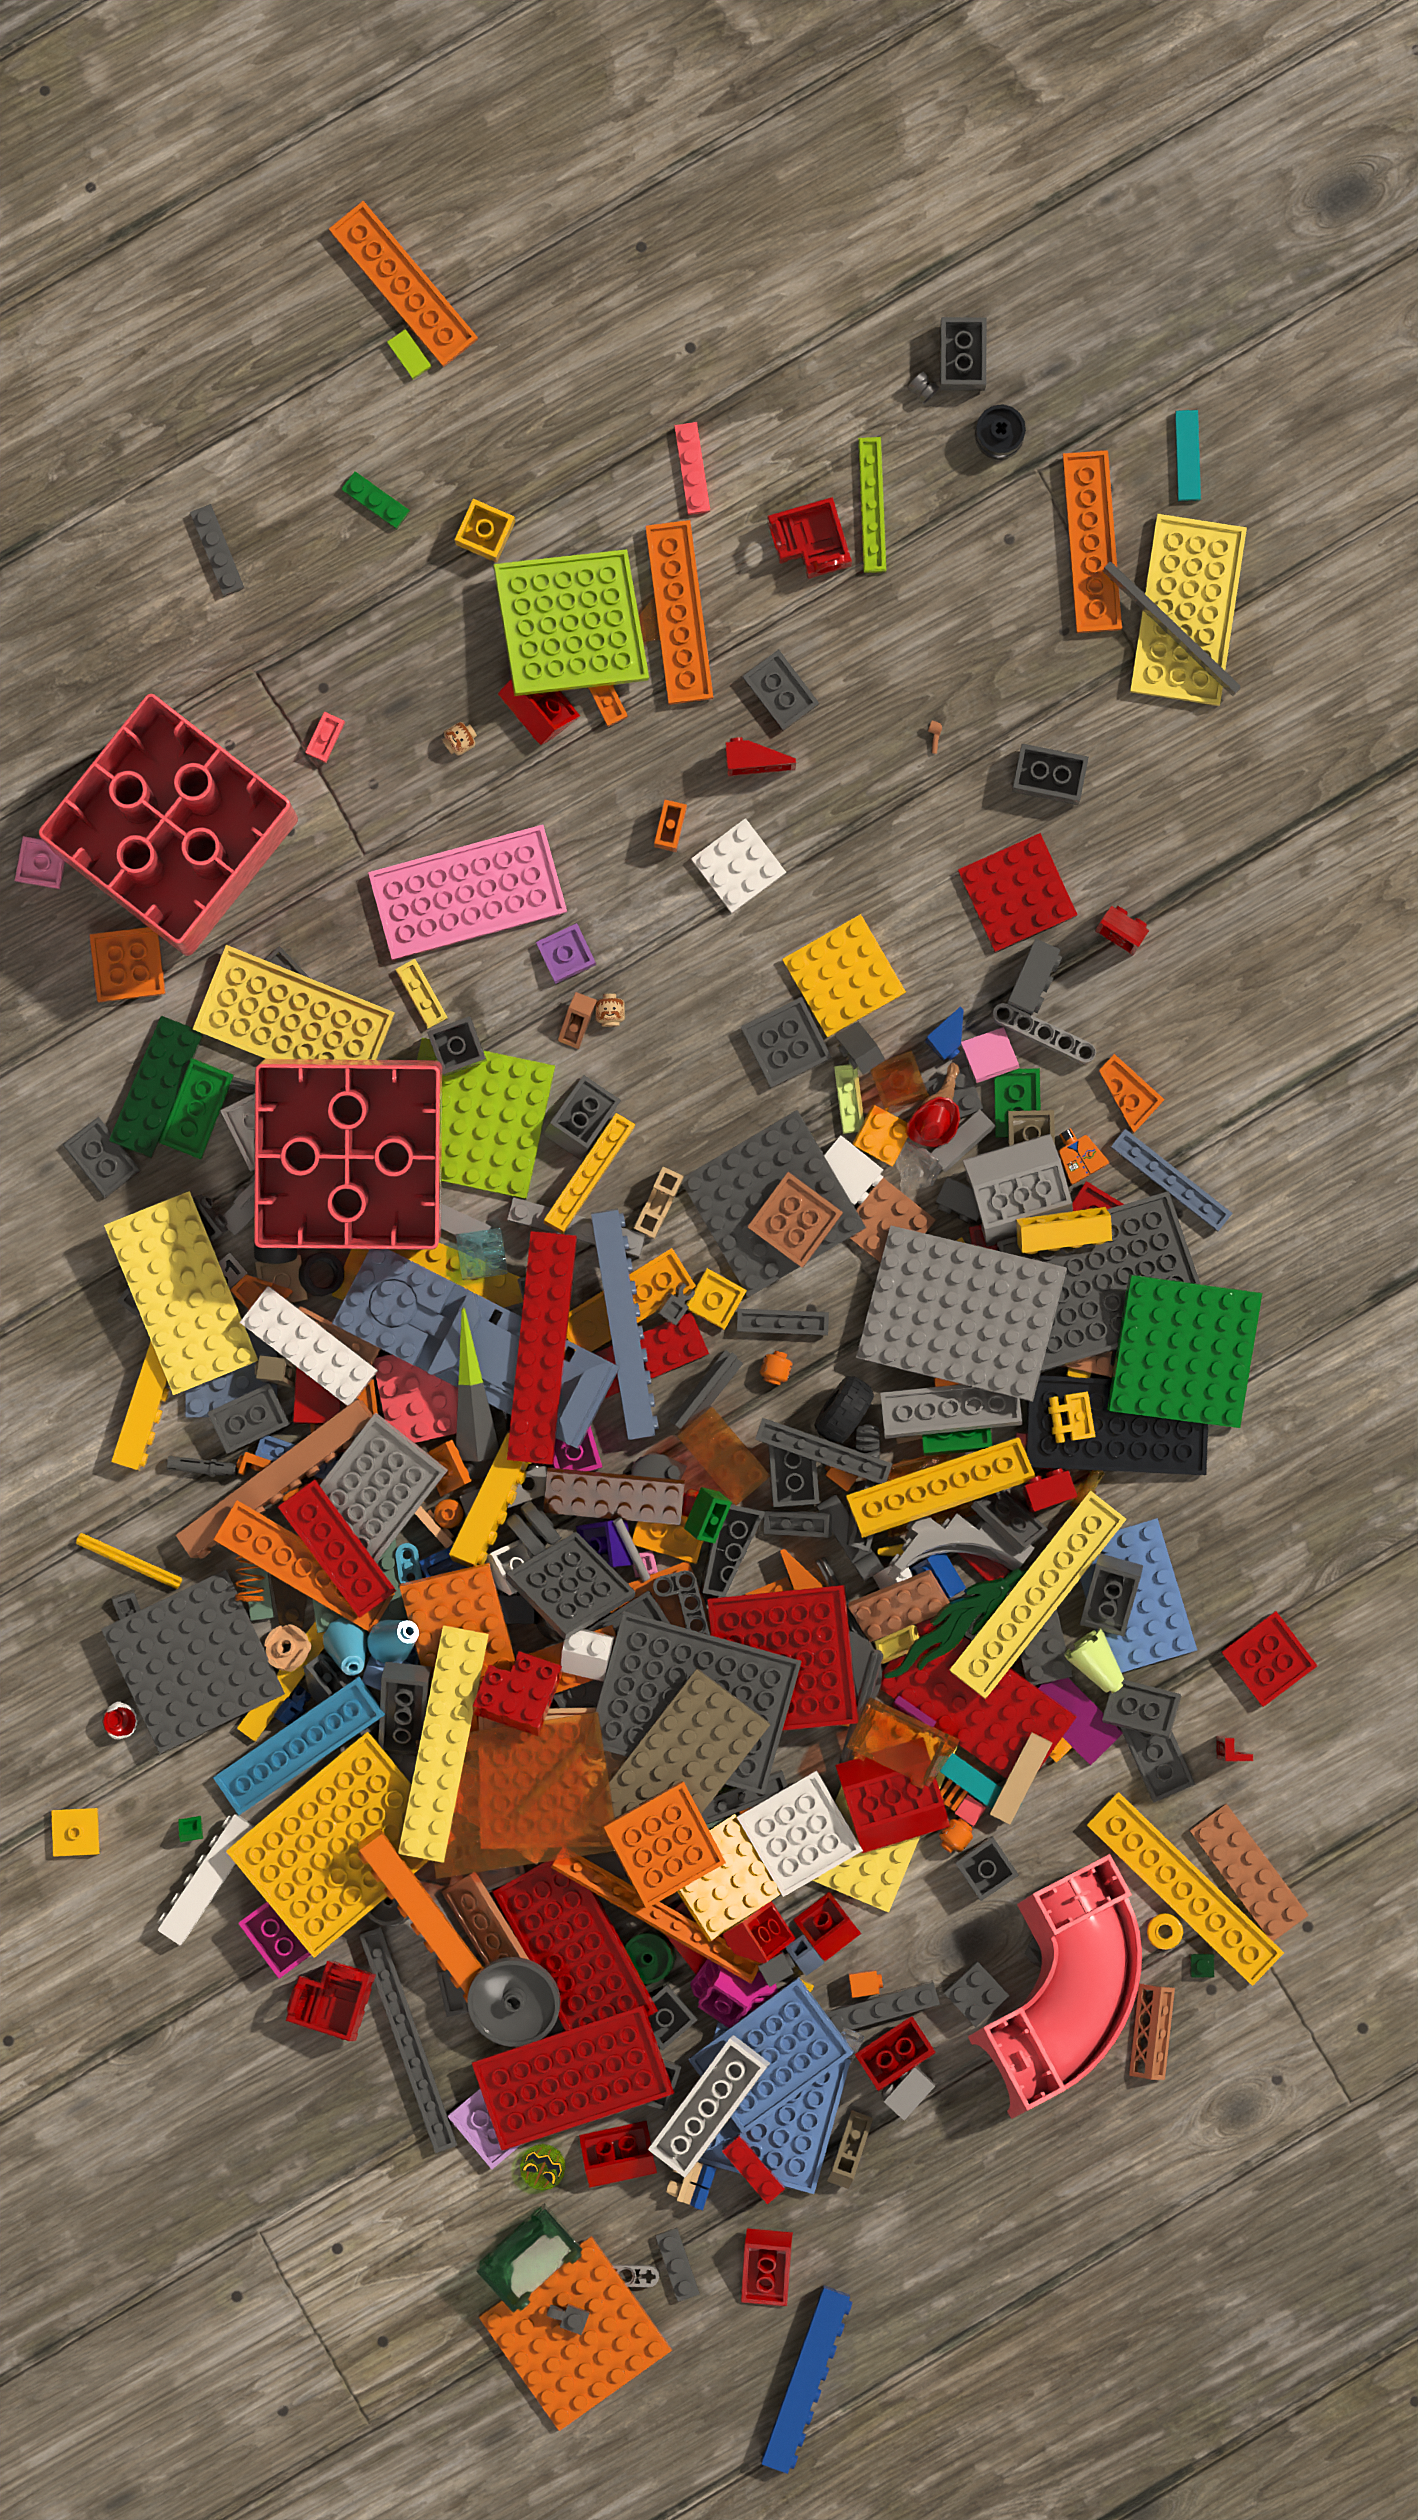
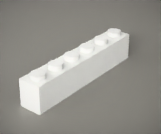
[157,1814,255,1945]

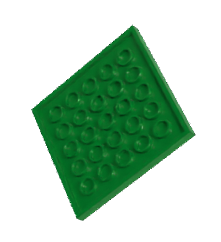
[1107,1274,1263,1428]

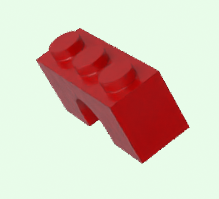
[722,2134,785,2204]

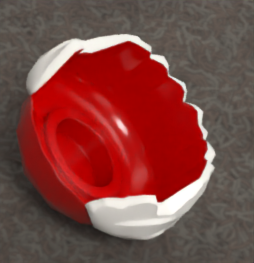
[102,1702,137,1739]

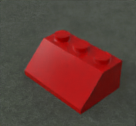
[498,678,580,746]
[722,1901,796,1964]
[854,2016,936,2091]
[579,2120,657,2188]

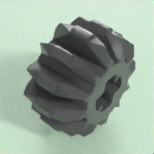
[856,1425,880,1459]

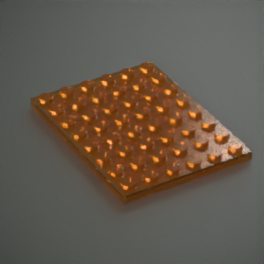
[416,1712,615,1879]

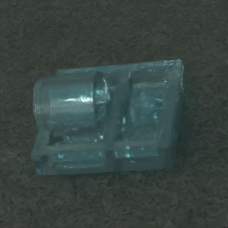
[456,1228,508,1280]

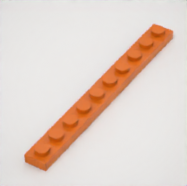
[551,1846,760,1983]

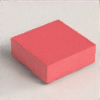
[955,1794,986,1826]

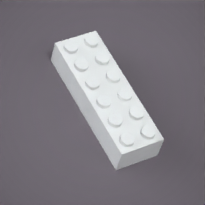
[240,1286,378,1406]
[648,2035,770,2178]

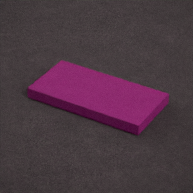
[1038,1678,1123,1766]

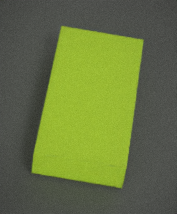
[387,329,431,380]

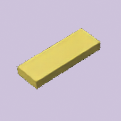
[395,959,448,1029]

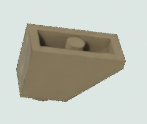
[255,1356,296,1388]

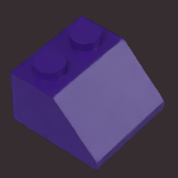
[576,1520,633,1567]

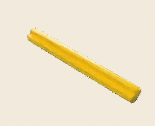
[76,1533,182,1589]

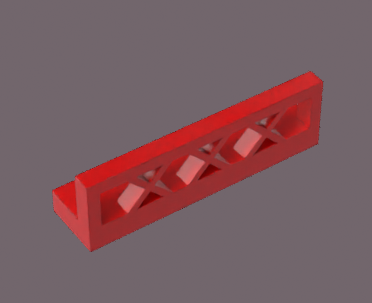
[1216,1736,1253,1761]

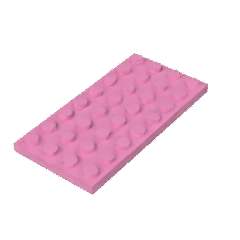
[368,825,567,961]

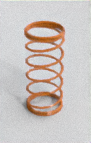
[235,1556,265,1601]

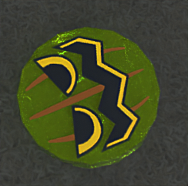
[520,2143,566,2190]

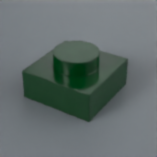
[1190,1954,1214,1978]

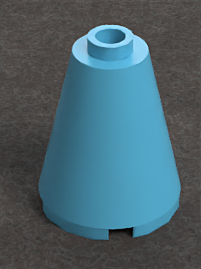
[323,1618,368,1675]
[367,1620,419,1664]

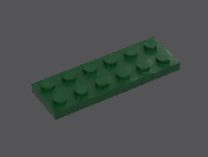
[109,1016,203,1158]

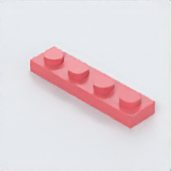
[675,422,710,515]

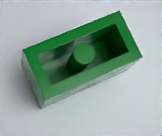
[684,1487,732,1543]

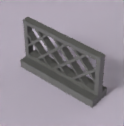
[669,1349,743,1435]

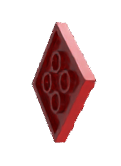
[1221,1611,1318,1707]

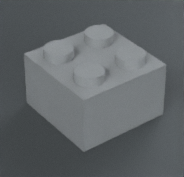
[882,2066,935,2121]

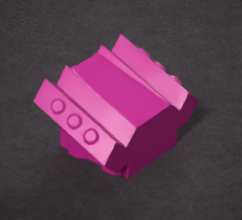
[690,1959,778,2028]

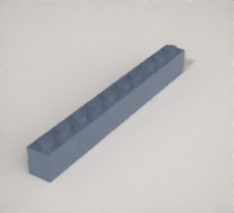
[591,1208,659,1440]

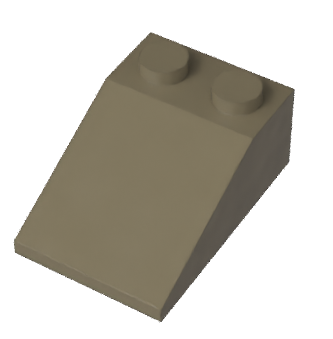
[1008,1110,1055,1146]

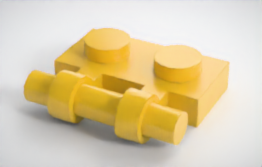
[1048,1392,1095,1443]

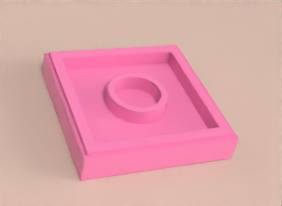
[15,836,65,889]
[961,1027,1019,1083]

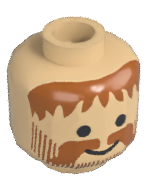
[442,722,477,756]
[595,994,625,1027]

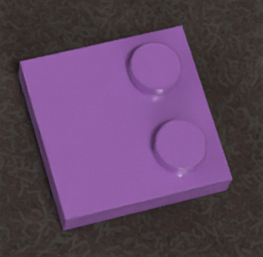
[536,923,596,984]

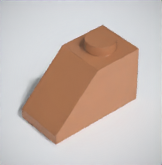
[558,992,597,1049]

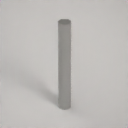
[613,1518,650,1582]

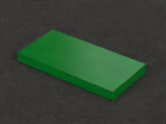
[159,1058,235,1159]

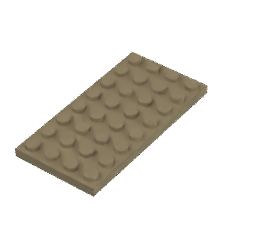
[584,1668,770,1829]

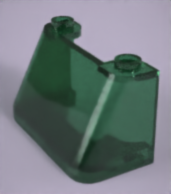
[476,2203,583,2313]

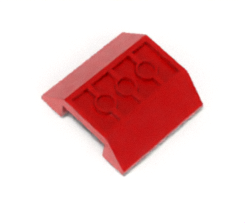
[835,1738,950,1853]

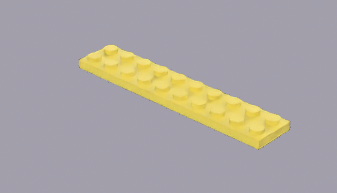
[949,1491,1126,1699]
[398,1625,489,1863]

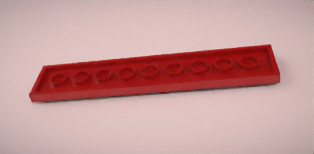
[507,1231,577,1465]

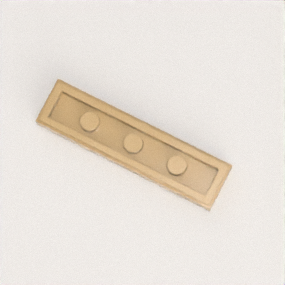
[990,1732,1052,1824]

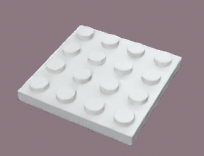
[737,1770,863,1897]

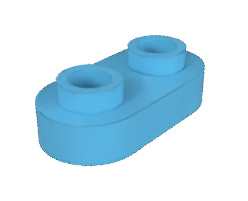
[395,1543,422,1584]

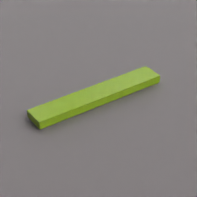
[858,437,886,573]

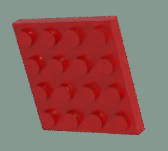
[957,833,1078,953]

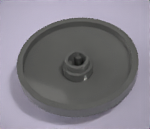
[467,1957,560,2047]

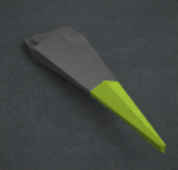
[456,1307,500,1479]

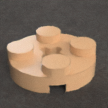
[264,1625,311,1672]

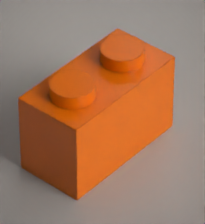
[654,800,687,852]

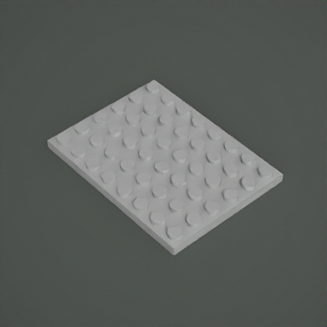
[856,1225,1067,1402]

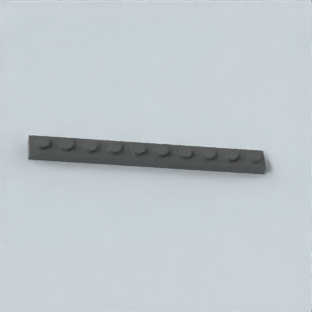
[359,1927,457,2153]

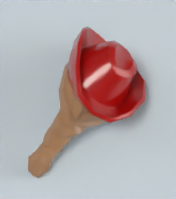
[906,1063,960,1148]

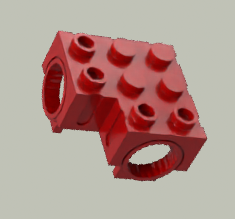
[767,497,852,579]
[473,1651,562,1736]
[285,1961,376,2042]

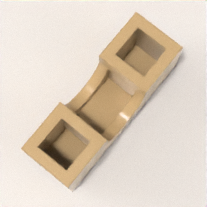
[634,1167,684,1240]

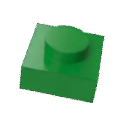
[178,1816,203,1842]

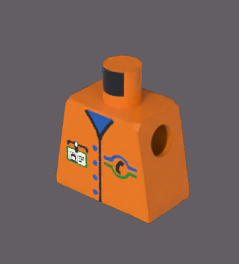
[1058,1128,1109,1186]

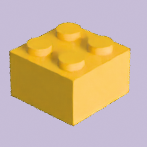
[455,499,515,563]

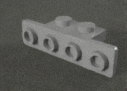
[223,1174,255,1235]

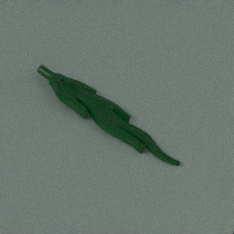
[884,1568,1023,1678]

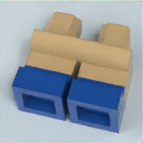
[666,2162,717,2211]

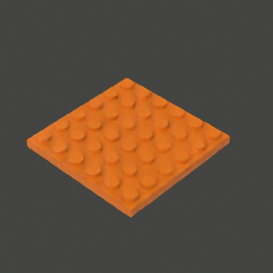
[479,2236,672,2431]

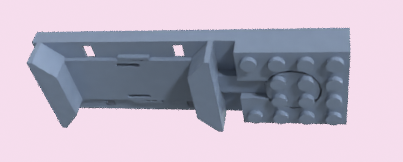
[332,1249,620,1449]

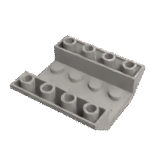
[963,1134,1073,1247]

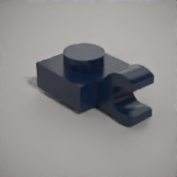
[273,1685,311,1726]

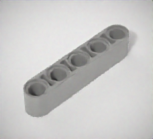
[992,1003,1096,1065]

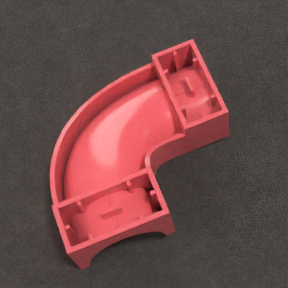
[968,1854,1142,2119]

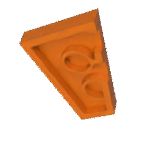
[1099,1054,1165,1134]

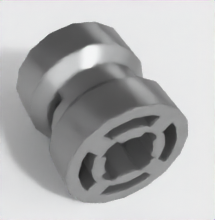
[907,372,939,404]

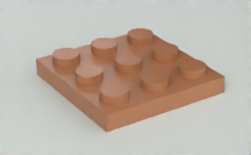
[748,1172,844,1268]
[849,1178,936,1263]

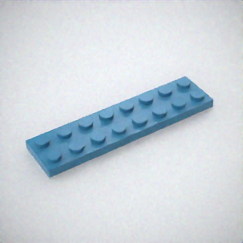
[213,1677,385,1815]

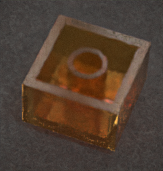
[870,1050,930,1112]

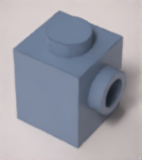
[785,1934,824,1976]

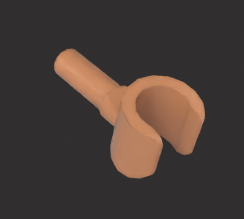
[928,721,942,754]

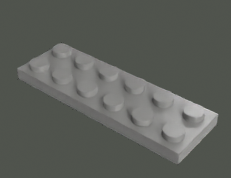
[880,1384,1022,1439]

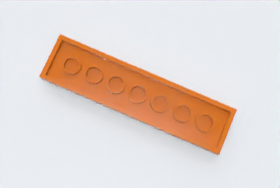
[329,201,478,368]
[1062,450,1122,634]
[645,520,714,705]
[213,1500,395,1633]

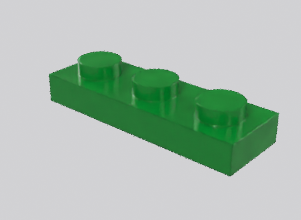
[342,471,410,530]

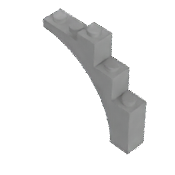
[887,1514,1034,1580]

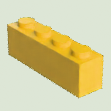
[1016,1207,1112,1254]

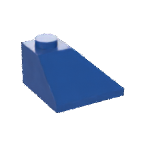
[925,1006,964,1062]

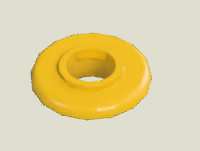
[1147,1913,1183,1950]

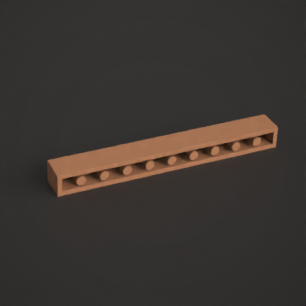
[176,1400,373,1559]

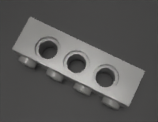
[459,1463,547,1516]

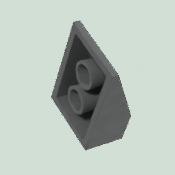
[543,1075,621,1160]
[1080,1553,1143,1637]

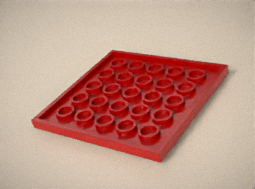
[707,1585,859,1730]

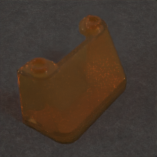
[846,1697,960,1789]

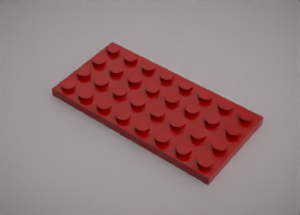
[880,1616,1077,1779]
[493,1848,658,2030]
[472,2005,674,2151]

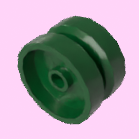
[624,1931,676,1984]

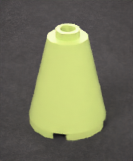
[1064,1628,1124,1693]

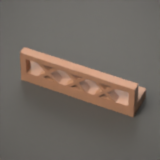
[1129,1984,1175,2080]

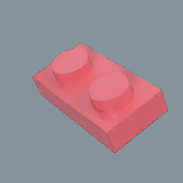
[305,712,345,763]

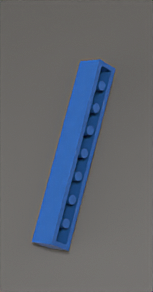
[761,2285,853,2474]

